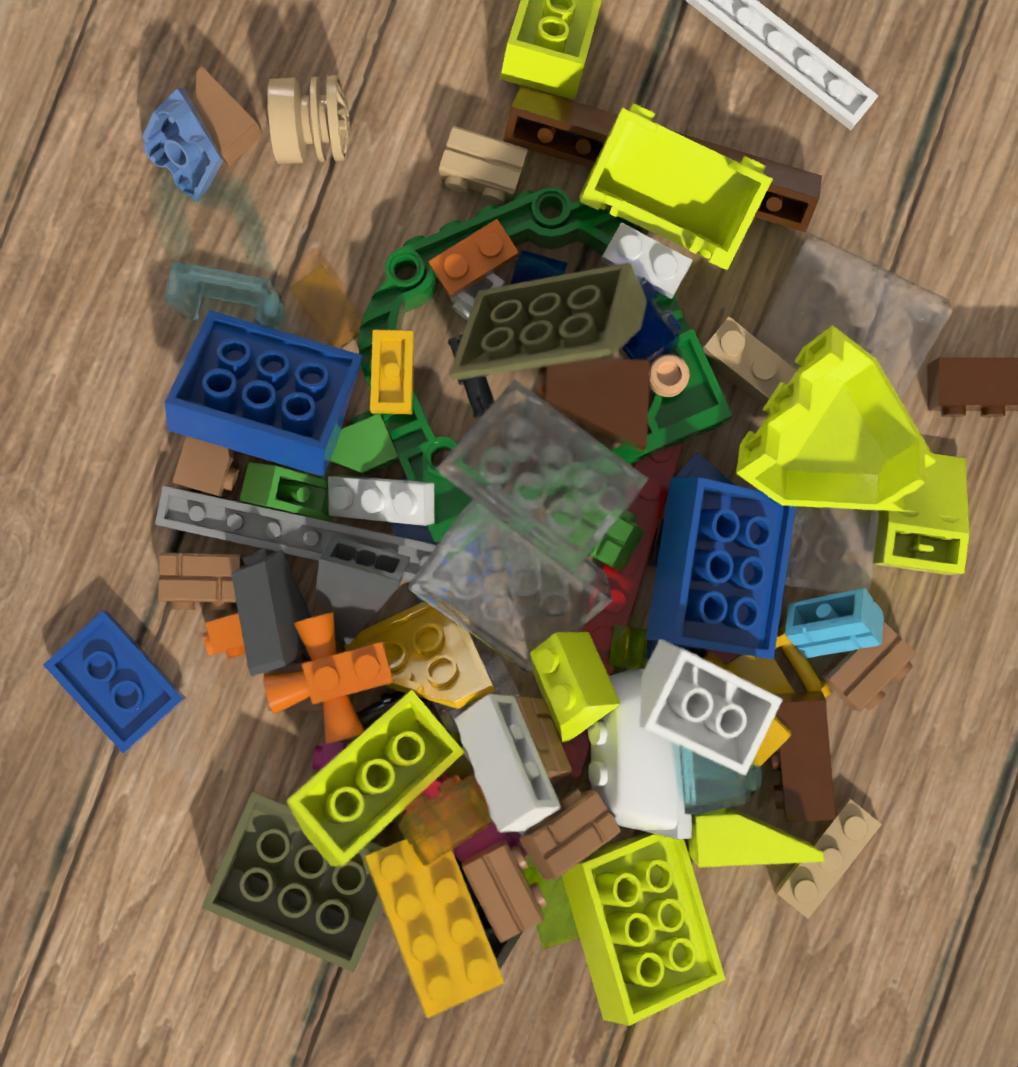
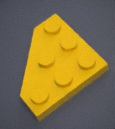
[344,590,496,709]

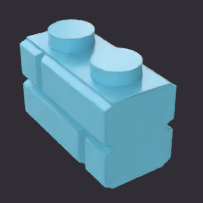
[785,588,884,658]

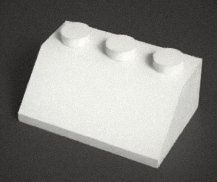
[640,639,782,776]

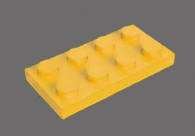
[364,824,505,1018]

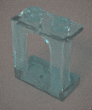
[164,261,285,329]

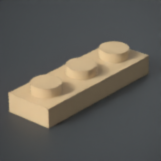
[774,797,882,919]

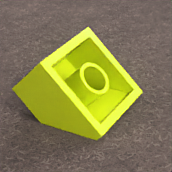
[530,632,621,743]

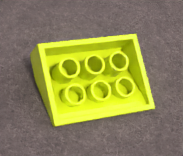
[562,832,725,1026]

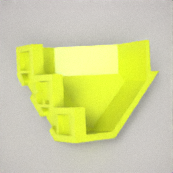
[736,325,937,511]

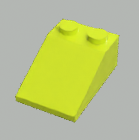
[500,0,602,100]
[687,798,824,867]

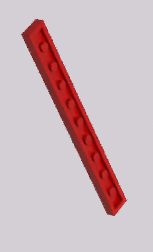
[554,443,683,779]

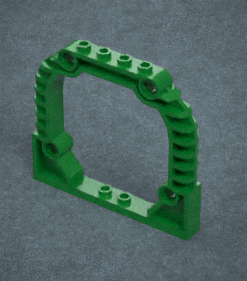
[358,187,733,545]

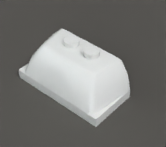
[588,669,692,839]

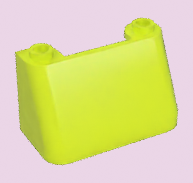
[579,103,772,270]

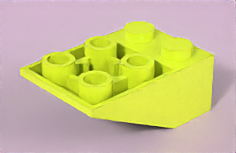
[871,454,969,575]

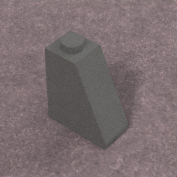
[312,536,411,645]
[231,549,312,676]

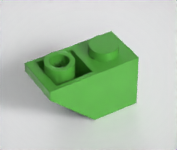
[330,411,400,477]

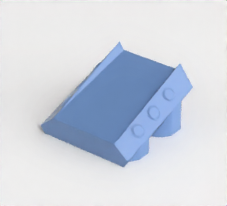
[142,88,224,202]

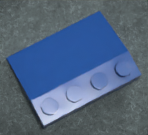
[164,310,363,477]
[646,477,796,659]

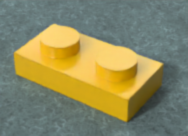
[370,330,415,414]

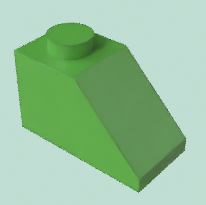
[239,462,331,521]

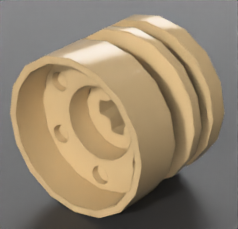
[267,75,350,164]

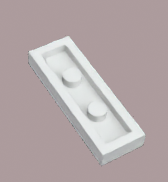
[328,475,434,526]

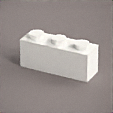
[455,694,561,832]

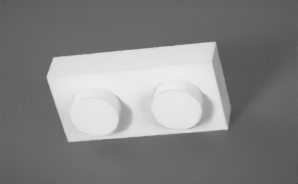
[601,222,692,299]

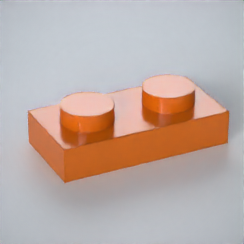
[428,219,519,299]

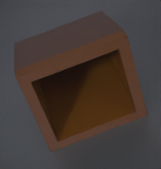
[538,358,650,451]

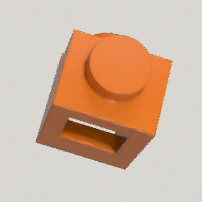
[203,613,246,659]

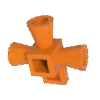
[263,612,394,744]

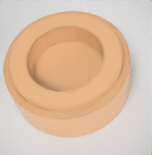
[649,354,689,397]

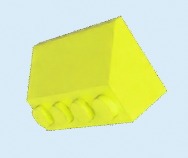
[286,690,464,867]

